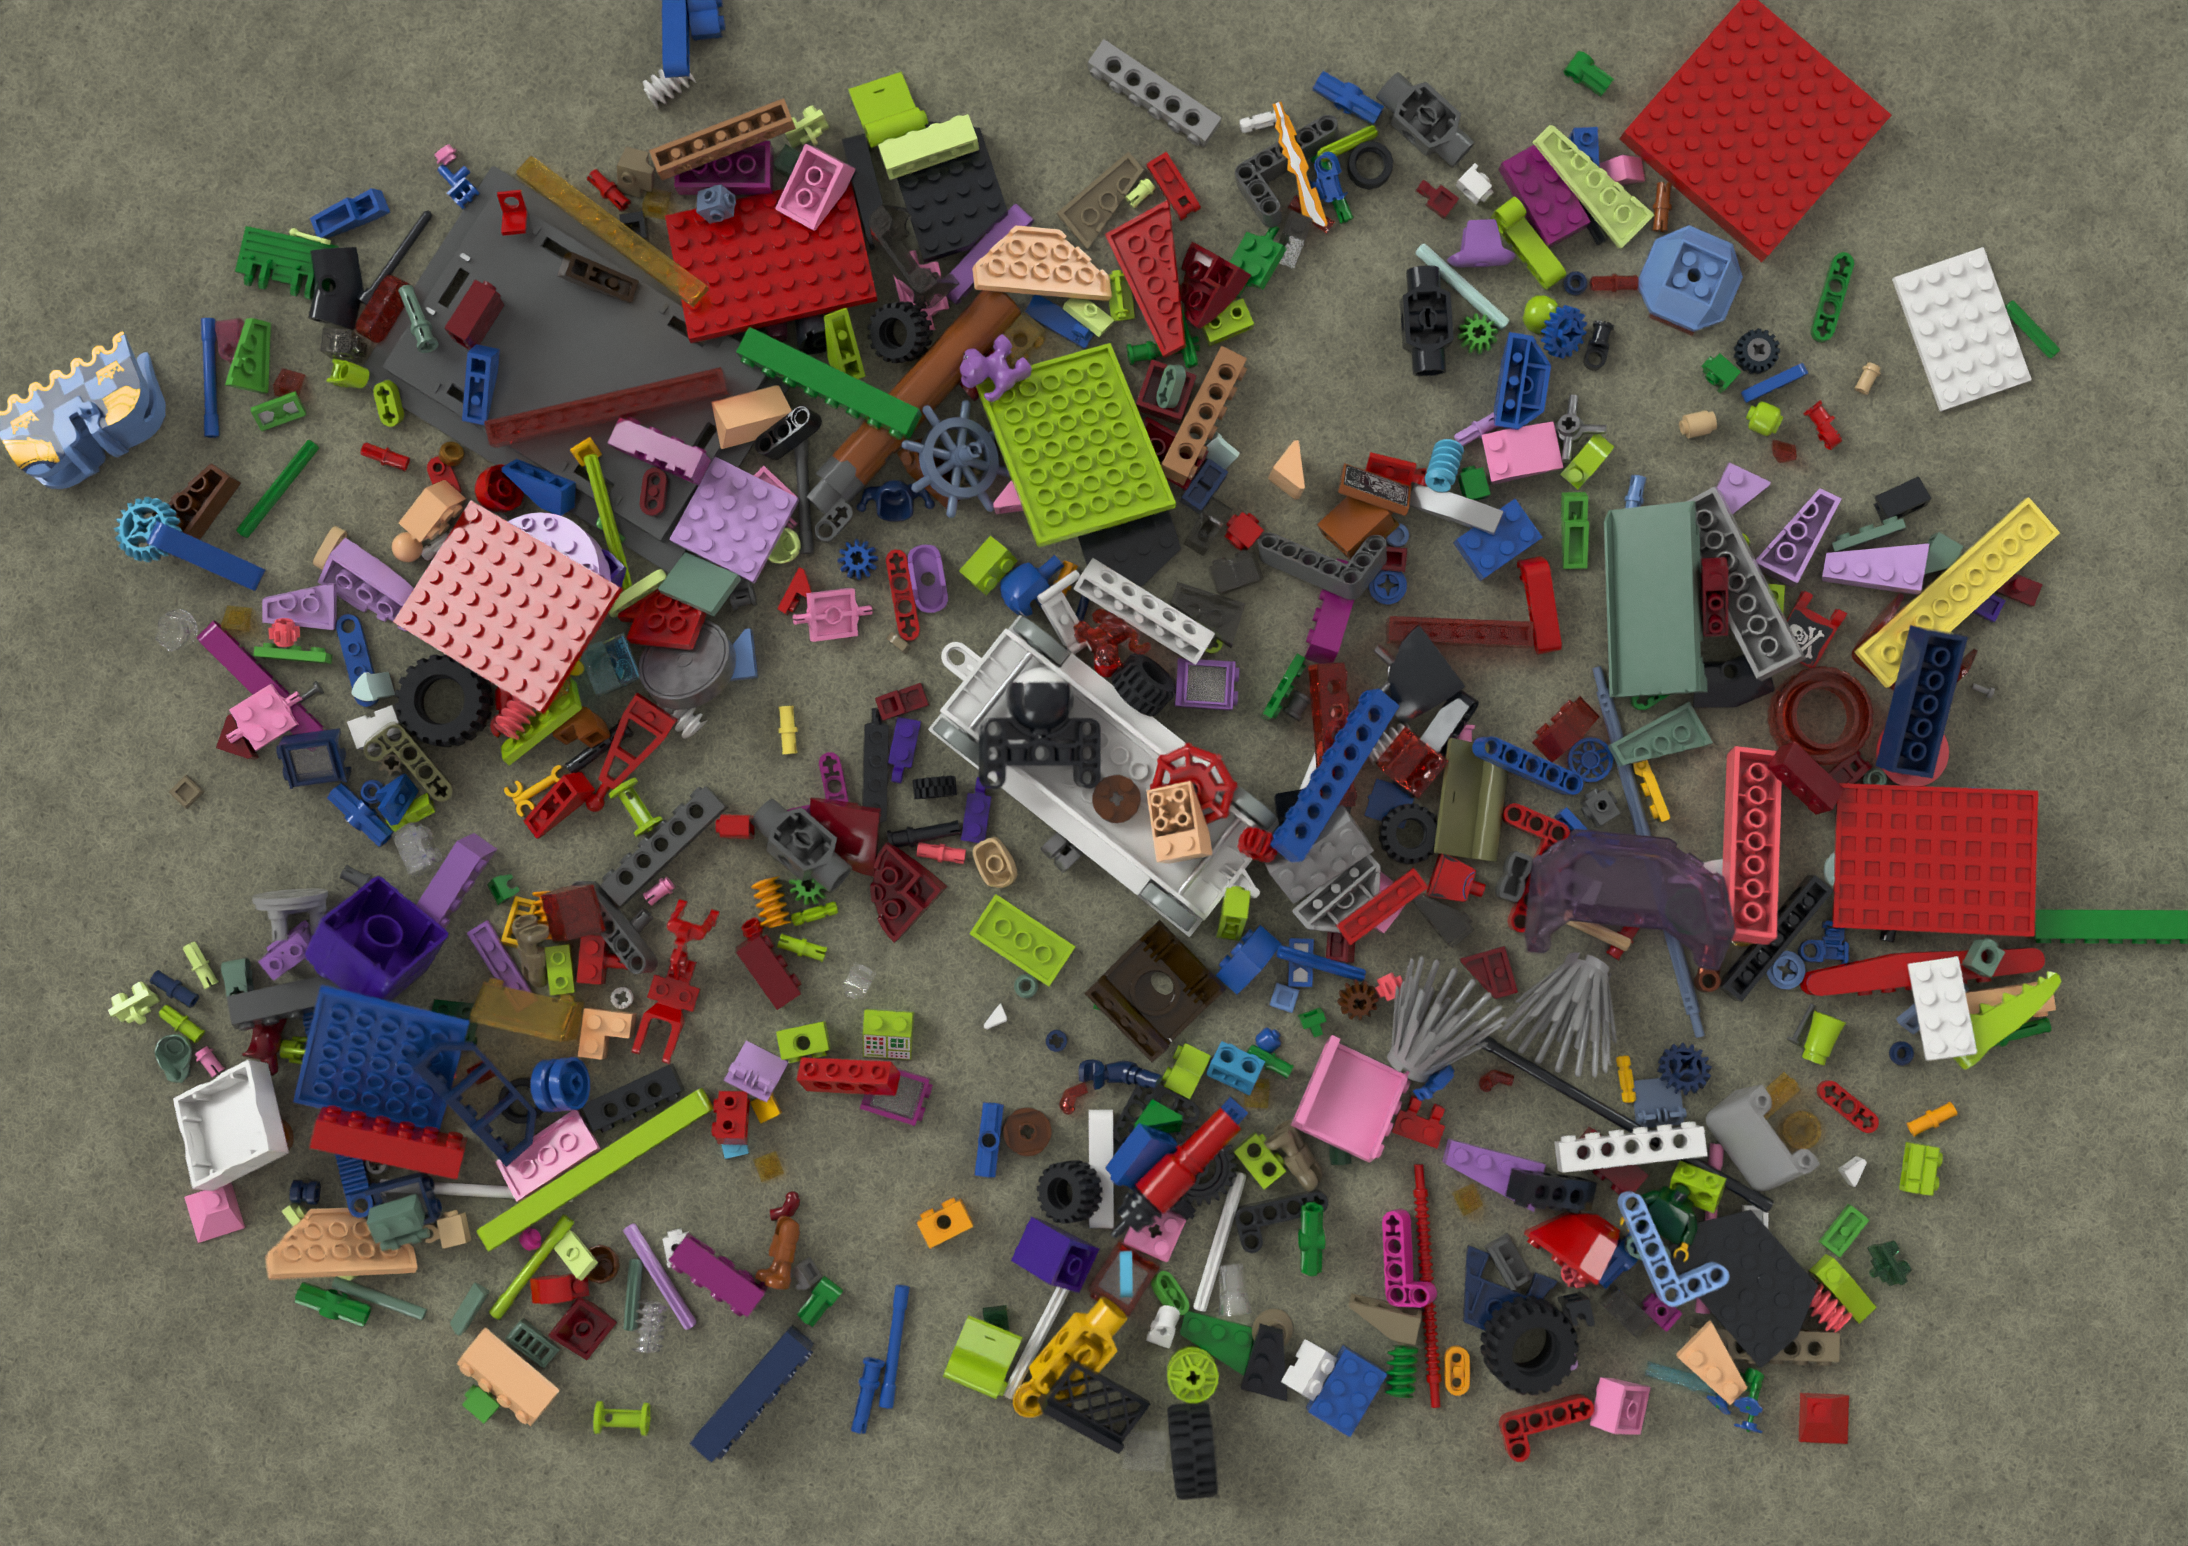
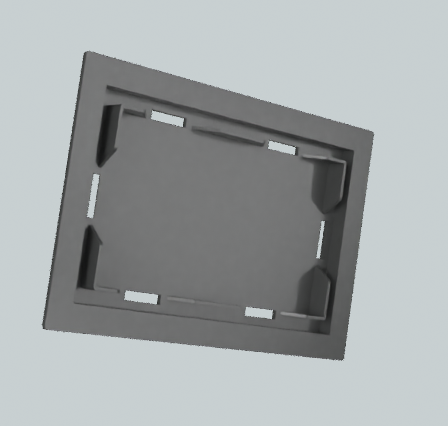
[363,166,790,573]

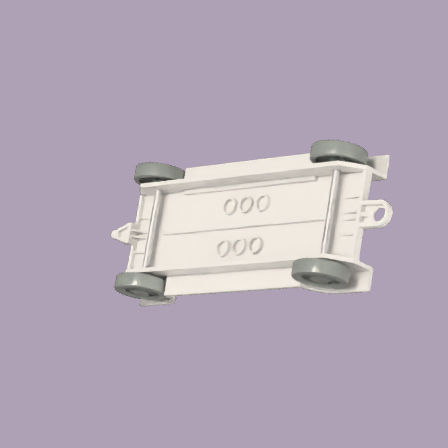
[928,615,1279,937]

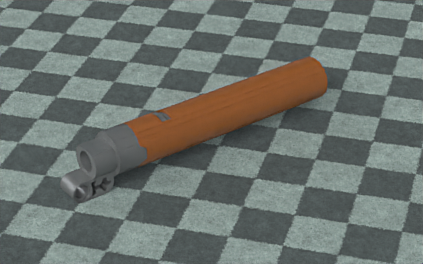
[806,290,1021,543]

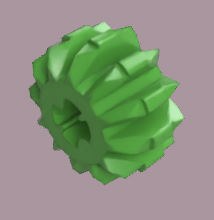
[1457,313,1498,355]
[789,875,827,905]

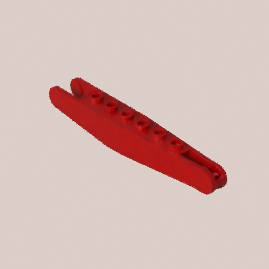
[1799,948,2045,996]

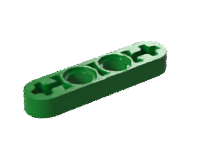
[1811,252,1854,343]

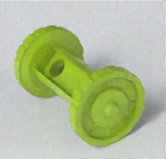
[609,778,663,837]
[593,1401,651,1436]

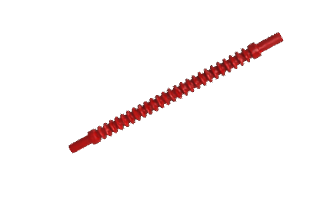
[1413,1164,1442,1408]

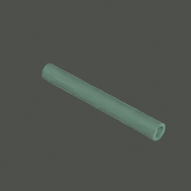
[331,1276,427,1321]

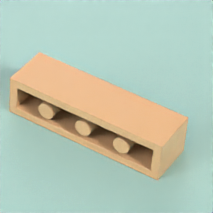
[1965,982,2056,1017]

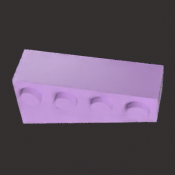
[1756,488,1841,588]
[1822,543,1930,595]

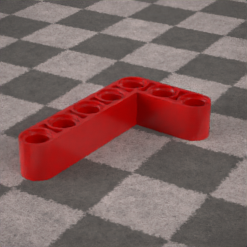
[1502,803,1570,932]

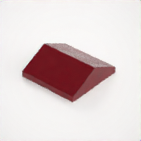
[548,1297,617,1360]

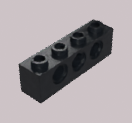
[582,1063,685,1133]
[1505,1168,1597,1214]

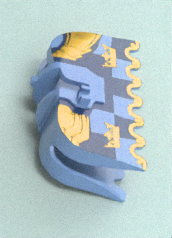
[0,332,166,489]

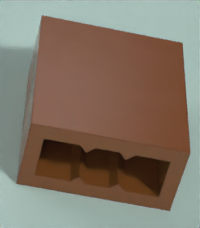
[1317,496,1395,560]

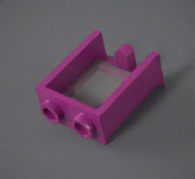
[860,1068,933,1126]

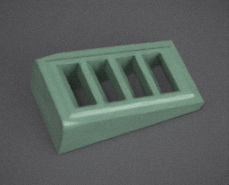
[505,1318,560,1368]

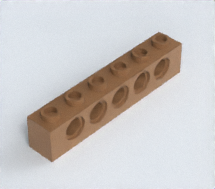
[649,98,796,181]
[1161,346,1247,485]

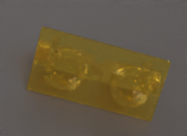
[1763,1072,1800,1120]

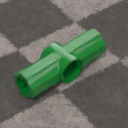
[1298,1202,1325,1276]
[294,1282,372,1327]

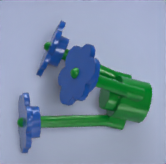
[1706,1368,1765,1434]

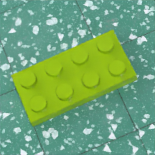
[969,894,1076,986]

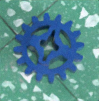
[1541,305,1587,359]

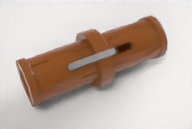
[1652,182,1672,232]

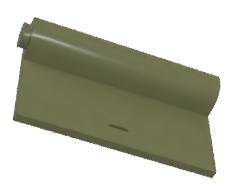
[1434,738,1510,862]

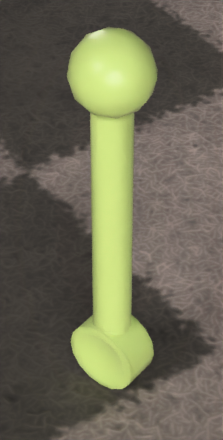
[289,228,331,245]

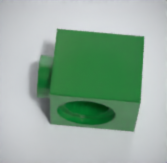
[1457,465,1491,501]

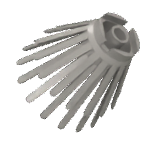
[1502,952,1617,1078]
[1387,956,1506,1082]

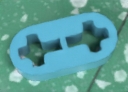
[1120,1251,1133,1298]

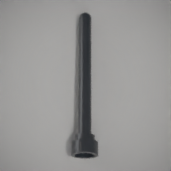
[357,211,432,309]

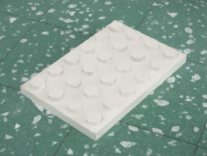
[1892,247,2032,412]

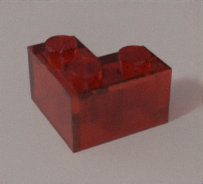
[1532,696,1600,763]

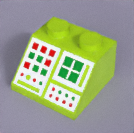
[863,1009,914,1060]

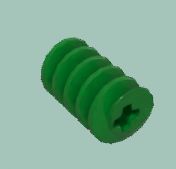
[1384,1345,1418,1398]

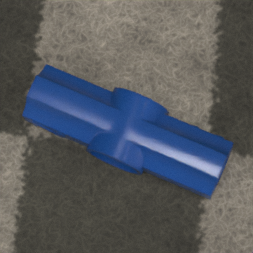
[1313,71,1384,125]
[327,783,395,847]
[975,1102,1004,1177]
[1598,1223,1646,1289]

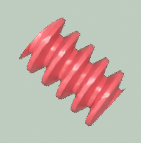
[493,695,536,740]
[1809,1280,1853,1333]

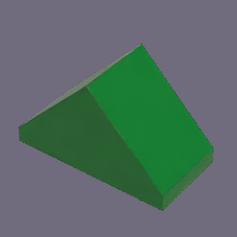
[1134,1099,1183,1134]

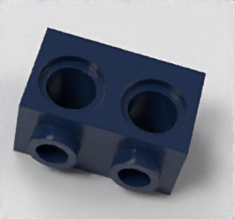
[1180,459,1228,515]

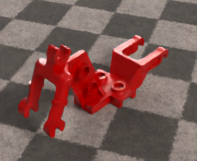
[632,899,720,1064]

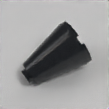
[794,312,830,355]

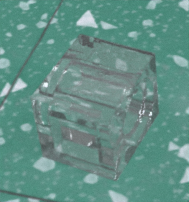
[842,961,878,1000]

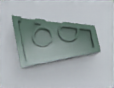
[1832,516,1906,552]

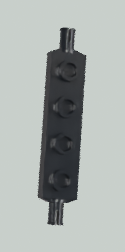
[862,708,889,823]

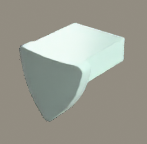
[1205,432,1239,469]
[352,672,395,701]

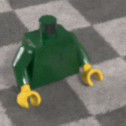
[1620,1184,1698,1262]

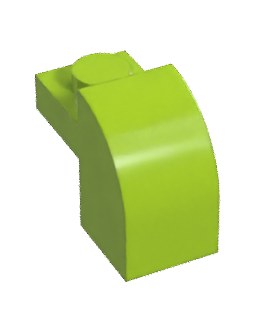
[1560,434,1614,489]

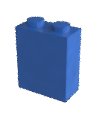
[1105,1123,1178,1189]

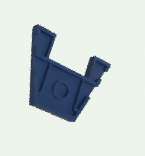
[1463,1245,1557,1331]

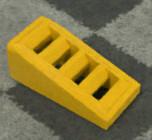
[501,896,538,948]

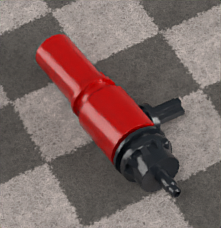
[1111,1107,1242,1239]

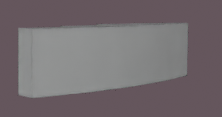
[1409,483,1503,535]

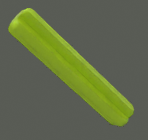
[1317,125,1378,162]

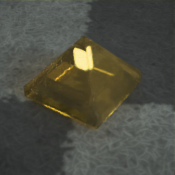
[753,1151,784,1182]

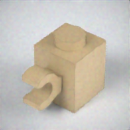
[423,1209,471,1249]

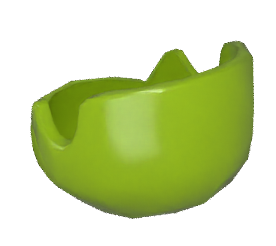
[1522,295,1559,334]

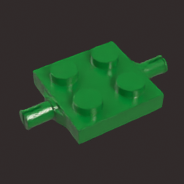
[1229,226,1287,299]

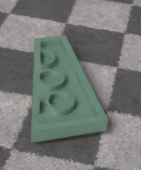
[1608,702,1713,767]

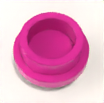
[519,1227,541,1251]

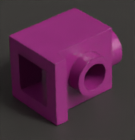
[1641,1292,1682,1332]

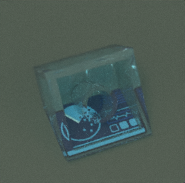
[581,633,640,697]

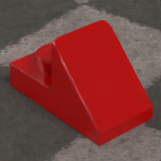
[777,567,813,616]

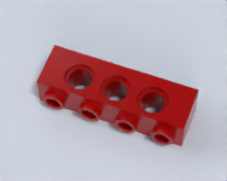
[796,1057,901,1096]

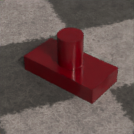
[1995,573,2043,607]

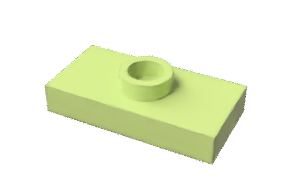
[1062,298,1115,337]
[554,1230,598,1280]

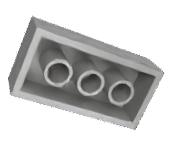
[1264,805,1374,904]

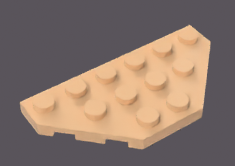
[972,225,1112,301]
[266,1207,418,1279]

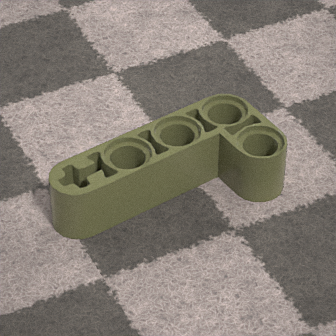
[364,722,452,802]

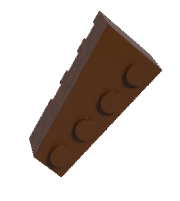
[152,463,241,540]

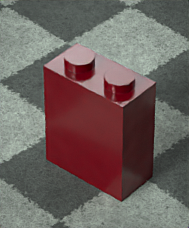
[444,279,505,350]

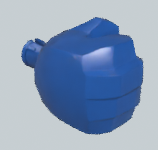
[999,555,1064,616]

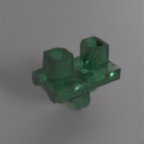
[1867,1240,1912,1286]

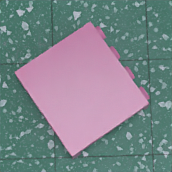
[1291,1035,1411,1163]

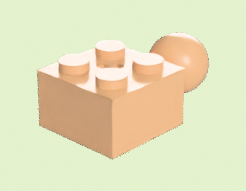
[392,480,466,563]

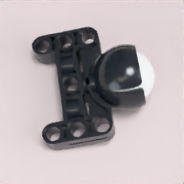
[979,668,1101,789]

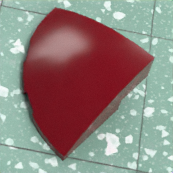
[1179,242,1251,329]
[810,797,881,876]
[870,842,947,943]

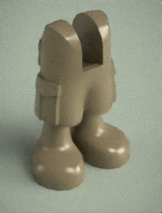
[512,914,549,988]
[1264,1119,1323,1192]

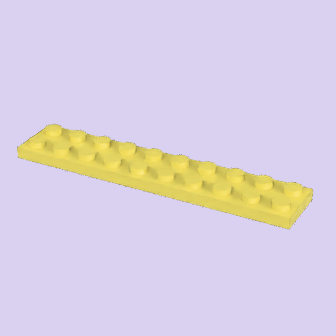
[1854,497,2060,688]

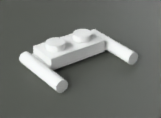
[1037,570,1110,655]

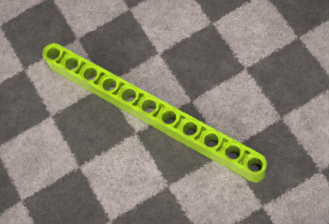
[476,1088,713,1252]

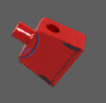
[1425,854,1486,902]

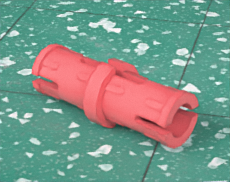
[916,842,966,864]

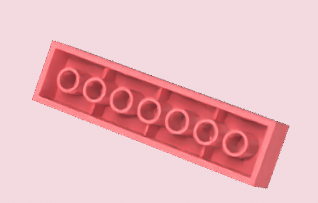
[1720,746,1782,945]

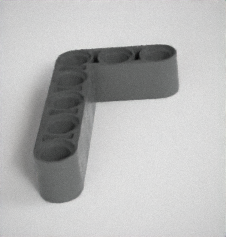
[1235,115,1339,227]
[1258,532,1387,600]

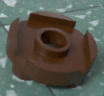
[1092,775,1141,823]
[1003,1107,1052,1156]

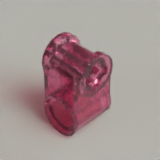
[215,318,244,364]

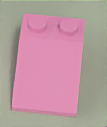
[775,144,856,230]
[1481,422,1564,485]

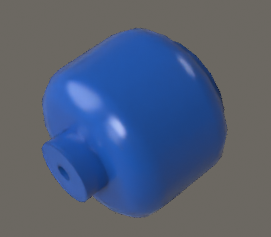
[1256,1028,1281,1054]

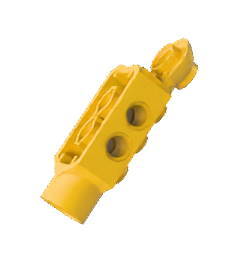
[1013,1297,1128,1418]

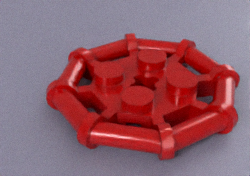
[1150,743,1238,824]

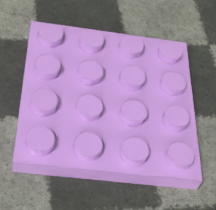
[669,457,799,584]

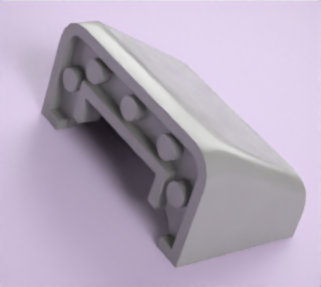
[1706,1084,1820,1192]

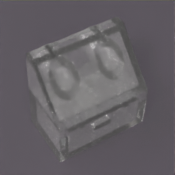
[391,822,443,879]

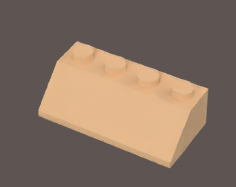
[457,1327,560,1426]

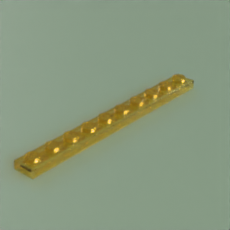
[515,156,709,307]

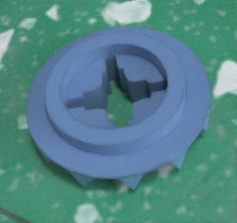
[1766,951,1805,989]

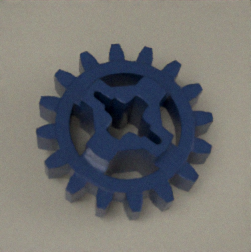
[1657,1043,1712,1095]

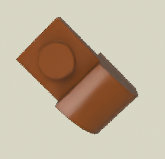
[552,706,611,748]

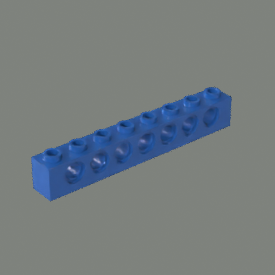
[1270,688,1399,862]

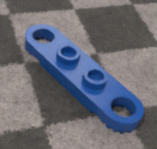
[336,614,379,707]

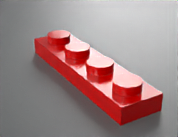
[1335,868,1429,945]

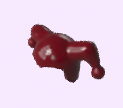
[242,1018,287,1076]

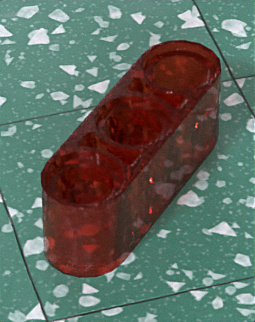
[356,275,410,343]

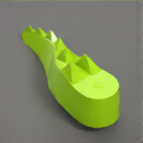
[1953,971,2062,1069]

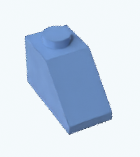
[730,628,758,681]

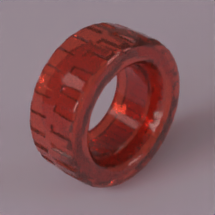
[1767,666,1874,766]

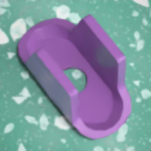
[1447,219,1516,268]
[908,545,948,613]

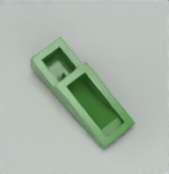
[1561,492,1589,569]

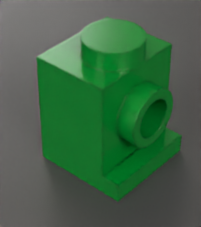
[1701,353,1741,394]

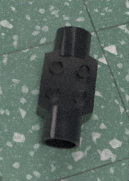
[1400,266,1454,376]

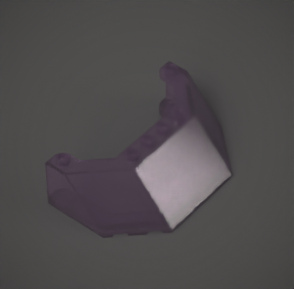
[1525,829,1736,971]

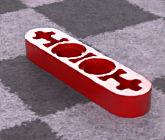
[886,549,920,641]

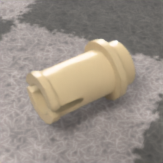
[1854,362,1881,395]

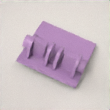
[724,1041,788,1103]

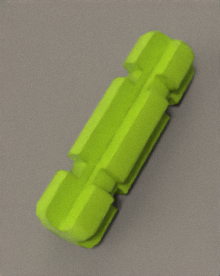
[791,902,838,926]

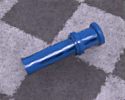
[851,1357,885,1434]

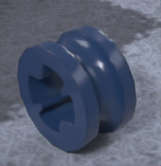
[1046,1030,1067,1052]

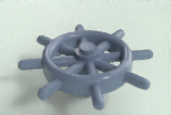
[902,400,1011,518]

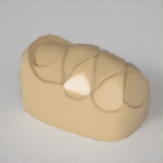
[973,837,1018,888]

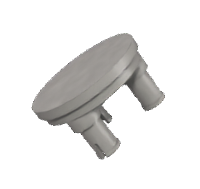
[252,888,328,941]

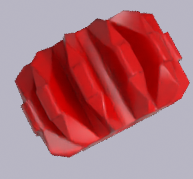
[1237,827,1278,863]

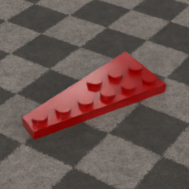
[1105,200,1186,358]

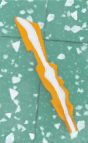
[1272,101,1327,227]

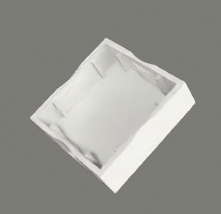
[173,1060,289,1191]

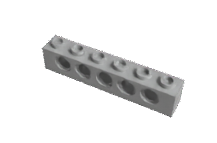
[1088,39,1221,147]

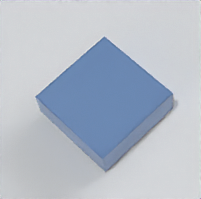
[1269,983,1300,1013]

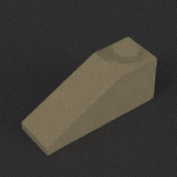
[1348,1293,1422,1346]

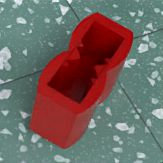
[716,814,755,839]

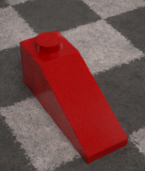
[523,772,595,839]

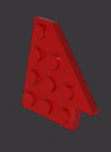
[617,564,720,650]

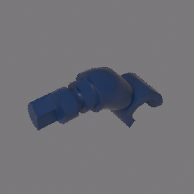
[1079,1059,1163,1090]

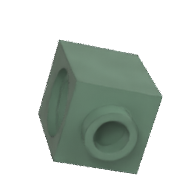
[1961,938,2005,977]

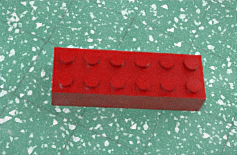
[309,1105,468,1179]

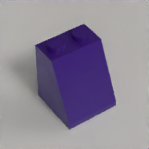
[1011,1217,1099,1293]

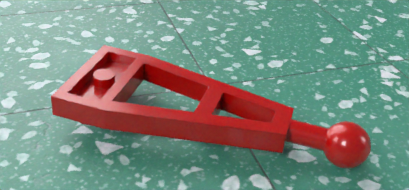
[585,693,678,812]

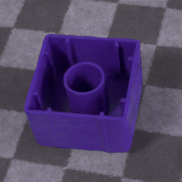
[305,876,449,1002]

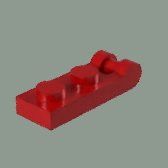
[1146,152,1201,221]

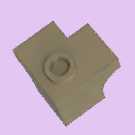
[617,146,655,197]

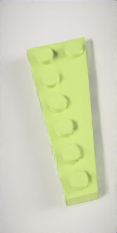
[1532,125,1654,248]

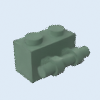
[367,1194,430,1251]

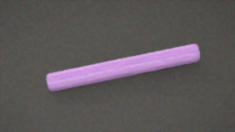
[623,1223,697,1330]

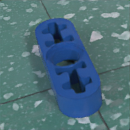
[1741,363,1809,403]

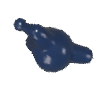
[856,480,935,522]

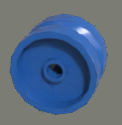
[531,1057,590,1112]

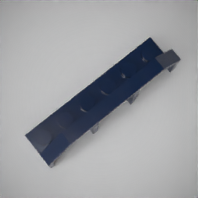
[405,1042,536,1167]

